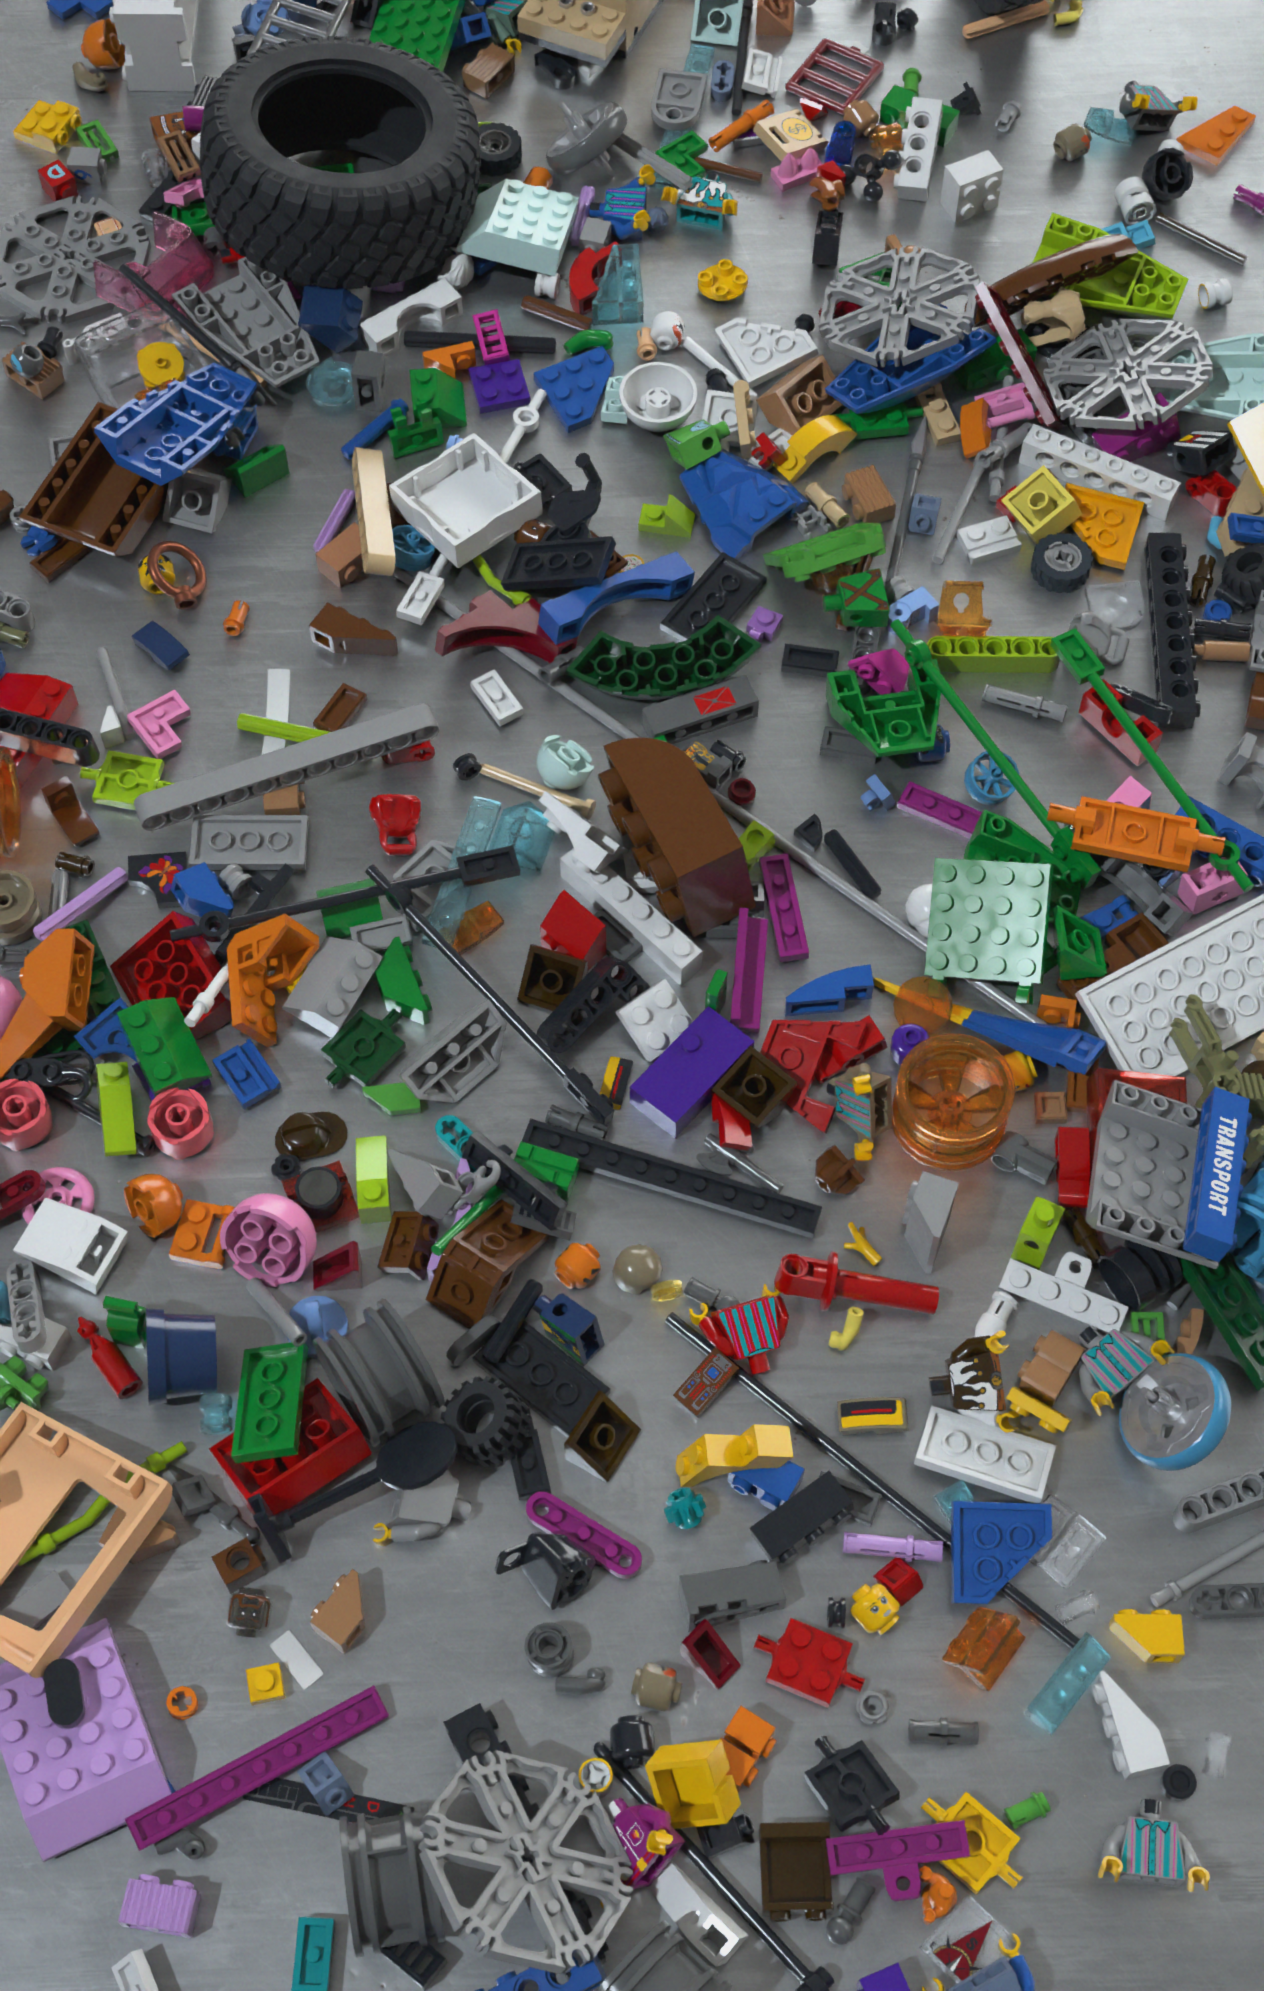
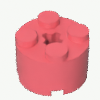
[0,1079,53,1151]
[147,1087,214,1160]

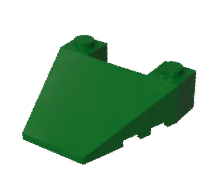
[826,659,941,757]

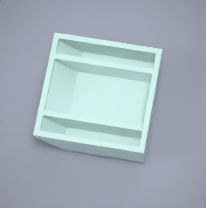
[456,179,579,276]

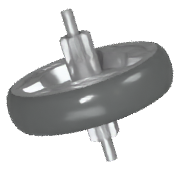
[546,101,627,175]

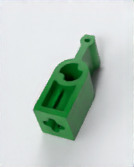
[103,1296,147,1349]

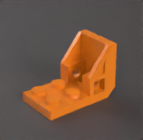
[227,914,320,1047]

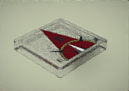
[920,1893,1016,1984]

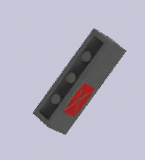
[642,675,759,744]

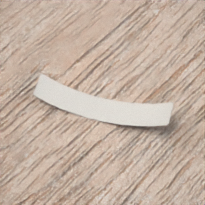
[261,669,290,755]

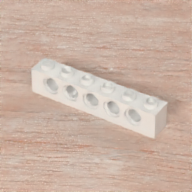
[1019,424,1181,521]

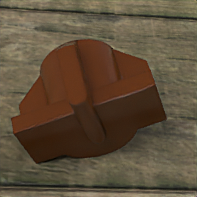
[815,1145,865,1195]

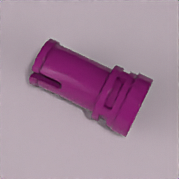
[1233,184,1264,215]

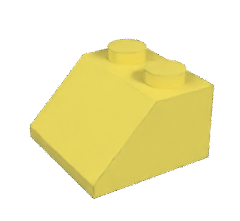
[1001,465,1082,544]

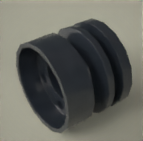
[1098,1239,1183,1312]

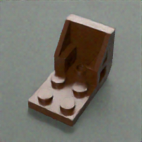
[425,1199,550,1329]

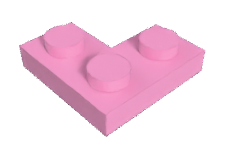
[163,177,204,207]
[127,689,190,759]

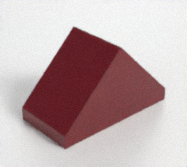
[313,1241,363,1291]
[680,1618,741,1690]

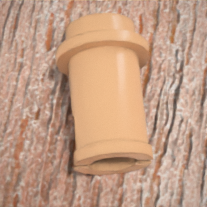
[636,327,657,361]

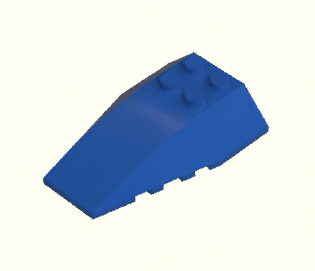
[94,363,257,486]

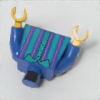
[589,164,656,240]

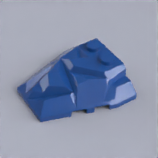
[679,448,810,560]

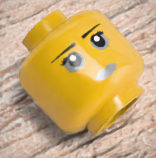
[850,1583,900,1635]

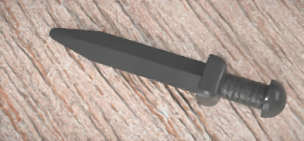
[168,1464,261,1545]

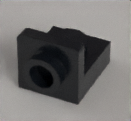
[696,1809,755,1858]

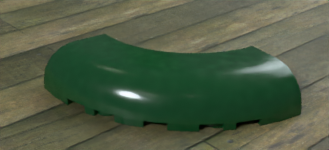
[566,615,762,700]

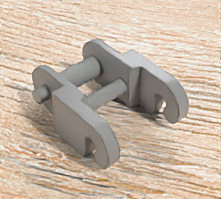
[793,505,831,540]

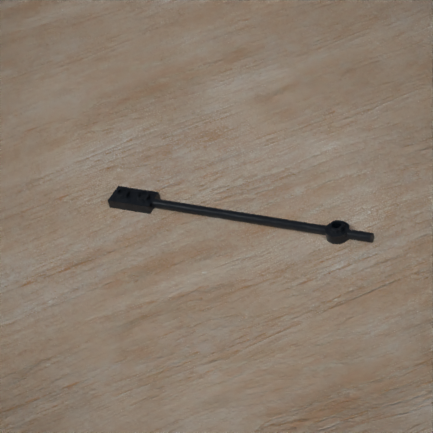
[169,845,520,942]
[365,864,614,1125]

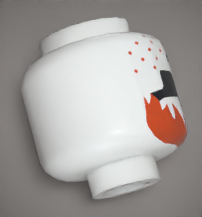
[650,311,685,351]

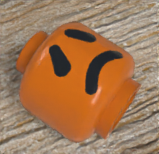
[554,1243,601,1289]

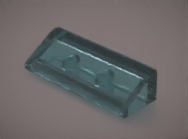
[1024,1631,1111,1735]

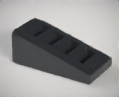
[381,1941,447,1991]

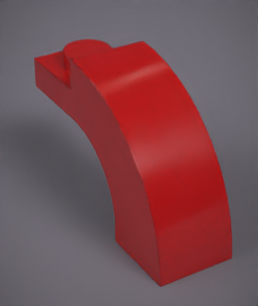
[569,241,622,315]

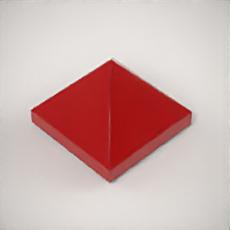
[800,98,828,121]

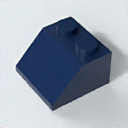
[298,285,363,353]

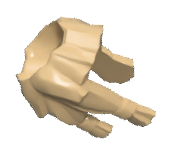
[1021,286,1086,347]

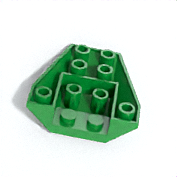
[963,810,1081,923]

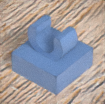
[860,774,897,812]

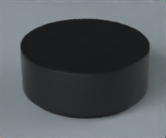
[1160,1764,1197,1802]

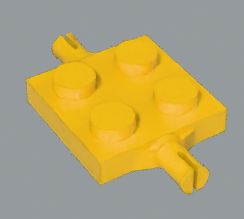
[921,1792,1023,1895]

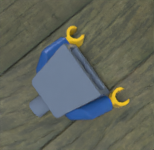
[922,1933,1035,1991]

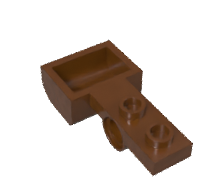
[1056,912,1169,1005]

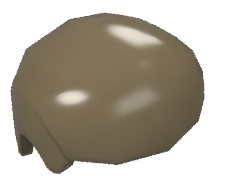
[612,1244,663,1294]

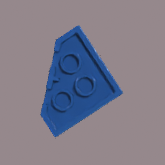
[533,346,614,433]
[951,1501,1052,1604]

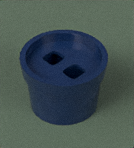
[146,1309,217,1406]

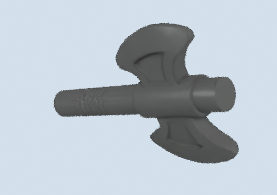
[696,1133,784,1193]

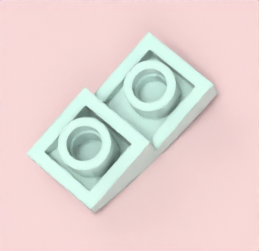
[601,376,628,424]

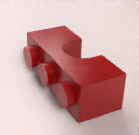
[1078,679,1163,767]

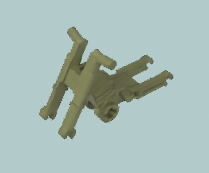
[1169,994,1264,1174]

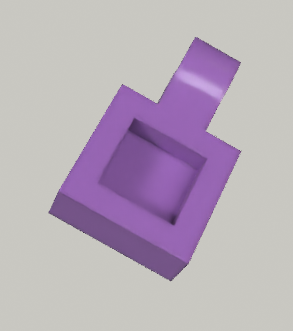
[746,606,783,643]

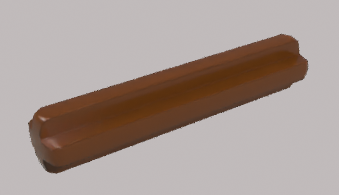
[521,295,593,331]

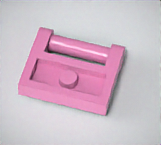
[974,382,1035,430]

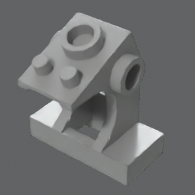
[1217,732,1264,809]

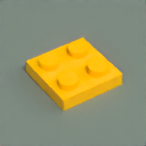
[1006,1387,1073,1434]

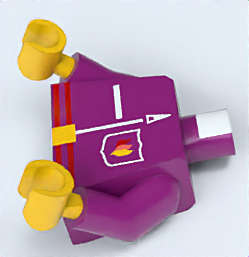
[600,1798,685,1909]

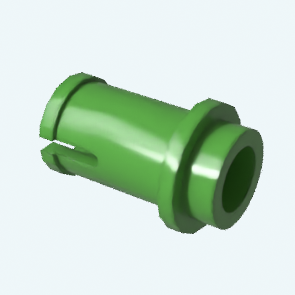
[902,68,922,97]
[1004,1792,1051,1830]

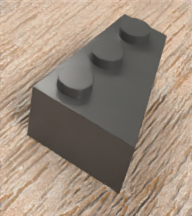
[678,1560,786,1632]

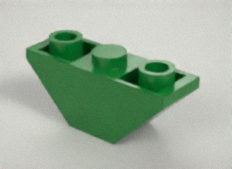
[375,936,432,1025]

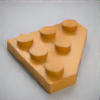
[1065,483,1144,570]

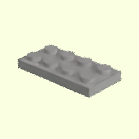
[189,815,309,870]

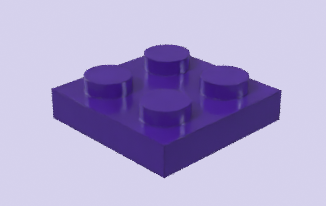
[468,359,531,414]

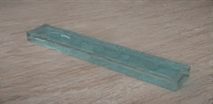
[422,796,501,948]

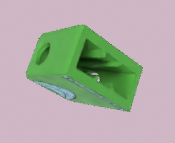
[663,419,730,470]

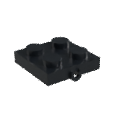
[514,453,572,510]

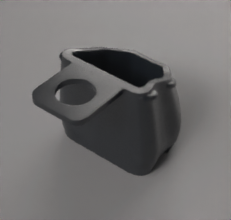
[495,1532,596,1610]

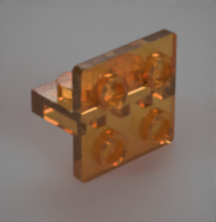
[942,1607,1026,1692]

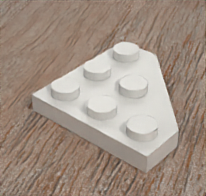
[715,318,819,388]

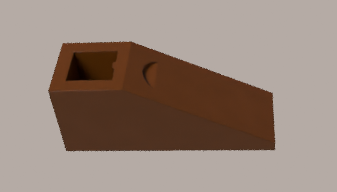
[309,602,398,656]

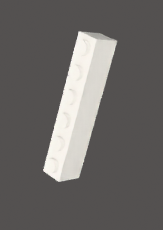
[560,848,703,986]

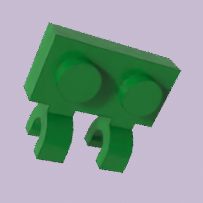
[388,399,444,458]

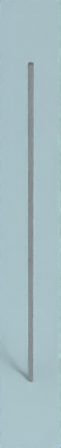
[393,566,1049,1025]

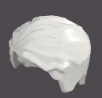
[437,247,474,290]

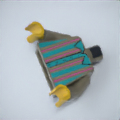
[826,1063,892,1161]

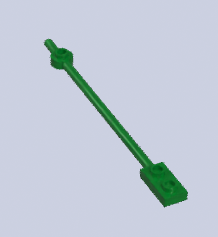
[890,619,1101,889]
[1050,628,1254,893]

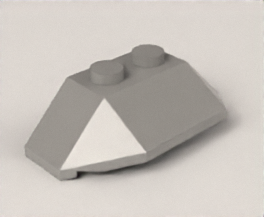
[399,999,507,1103]

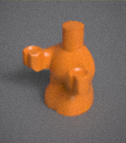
[919,1866,957,1925]

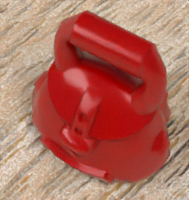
[368,794,422,856]

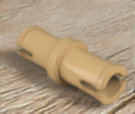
[804,482,850,528]

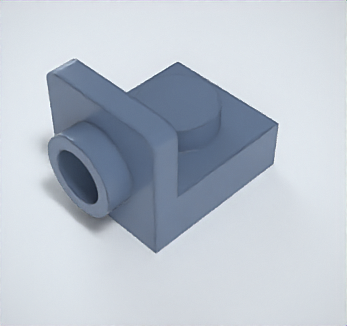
[908,494,942,535]
[296,1751,354,1815]

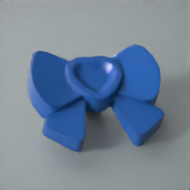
[20,526,58,556]

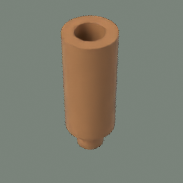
[1192,640,1250,662]

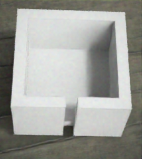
[940,150,1004,223]

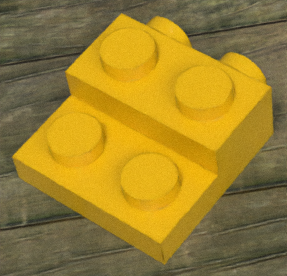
[13,100,82,154]

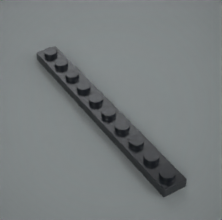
[522,1118,822,1239]

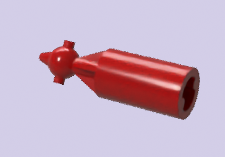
[77,1316,143,1399]

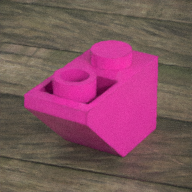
[848,648,909,695]

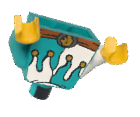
[661,173,738,231]

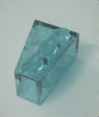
[592,244,644,325]

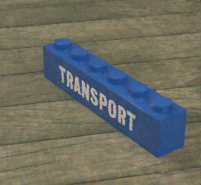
[1183,1087,1252,1262]

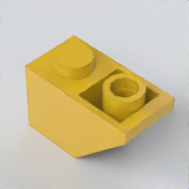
[1109,1609,1185,1663]

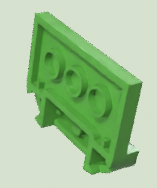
[763,522,886,582]

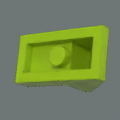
[638,494,695,538]

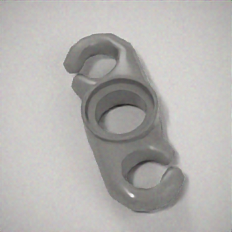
[445,1160,501,1215]

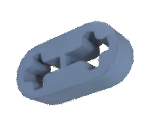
[711,60,735,102]

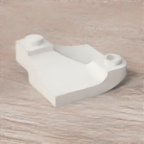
[538,791,629,874]

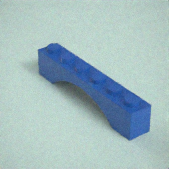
[538,551,695,645]

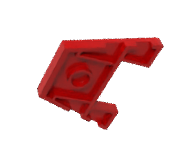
[760,1020,868,1134]

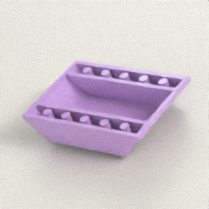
[0,1618,172,1862]

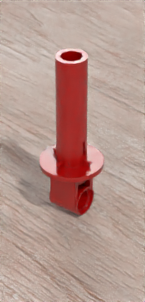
[774,1251,939,1315]

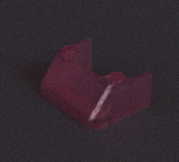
[93,211,214,322]

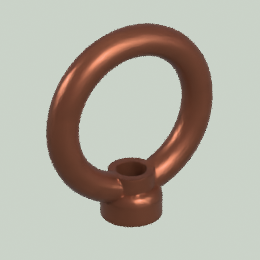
[147,541,207,609]

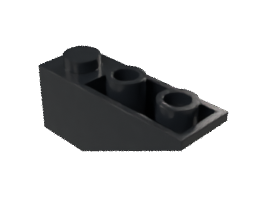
[812,209,843,266]

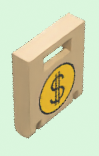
[753,109,828,162]

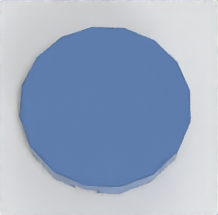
[241,0,289,36]

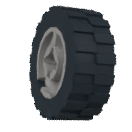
[479,122,522,176]
[1030,533,1093,594]

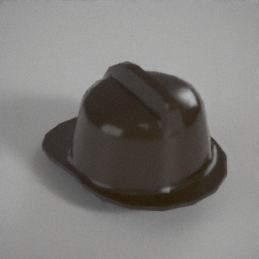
[275,1112,347,1161]

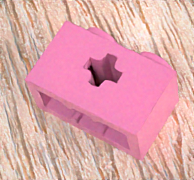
[1177,857,1248,915]

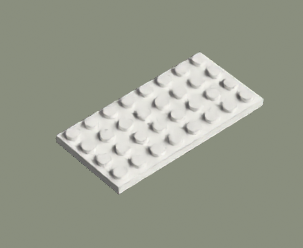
[1075,894,1264,1091]

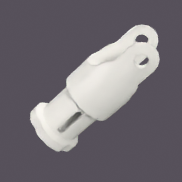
[974,1291,1019,1342]

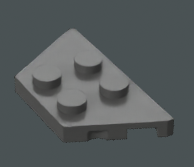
[393,839,475,932]

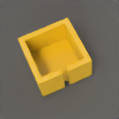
[645,1739,741,1829]

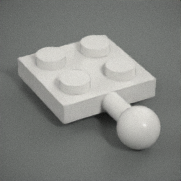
[702,389,759,451]

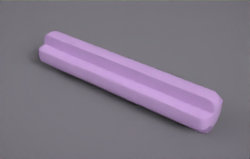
[569,186,595,247]
[313,488,356,553]

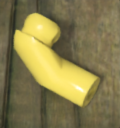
[1053,0,1084,26]
[828,1307,864,1351]

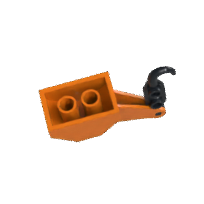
[0,929,94,1102]

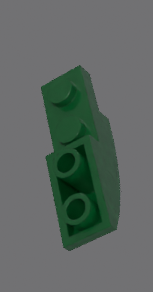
[63,919,121,1017]

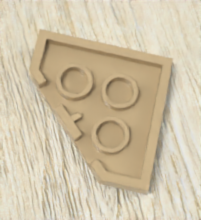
[1216,467,1264,557]

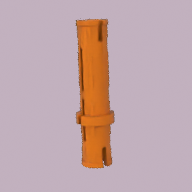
[708,99,775,152]

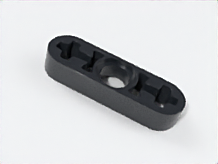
[1110,684,1173,724]

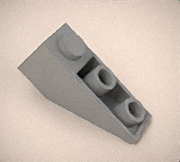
[387,1149,463,1219]

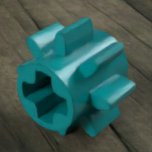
[663,1487,706,1529]

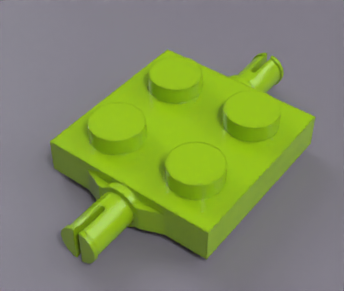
[80,750,174,810]

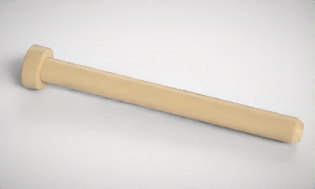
[480,763,596,819]

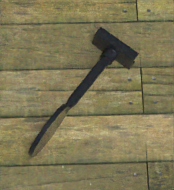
[248,1422,458,1563]

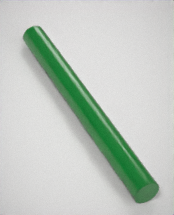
[431,1185,504,1256]

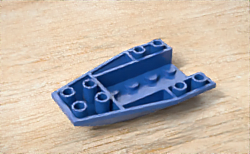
[825,303,997,414]

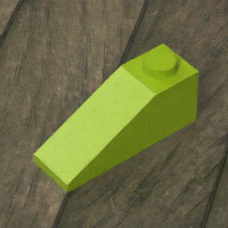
[96,1062,136,1157]
[356,1135,392,1224]

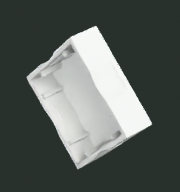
[389,433,543,568]

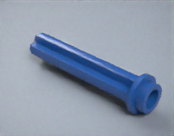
[341,398,409,460]

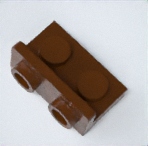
[377,1211,439,1280]

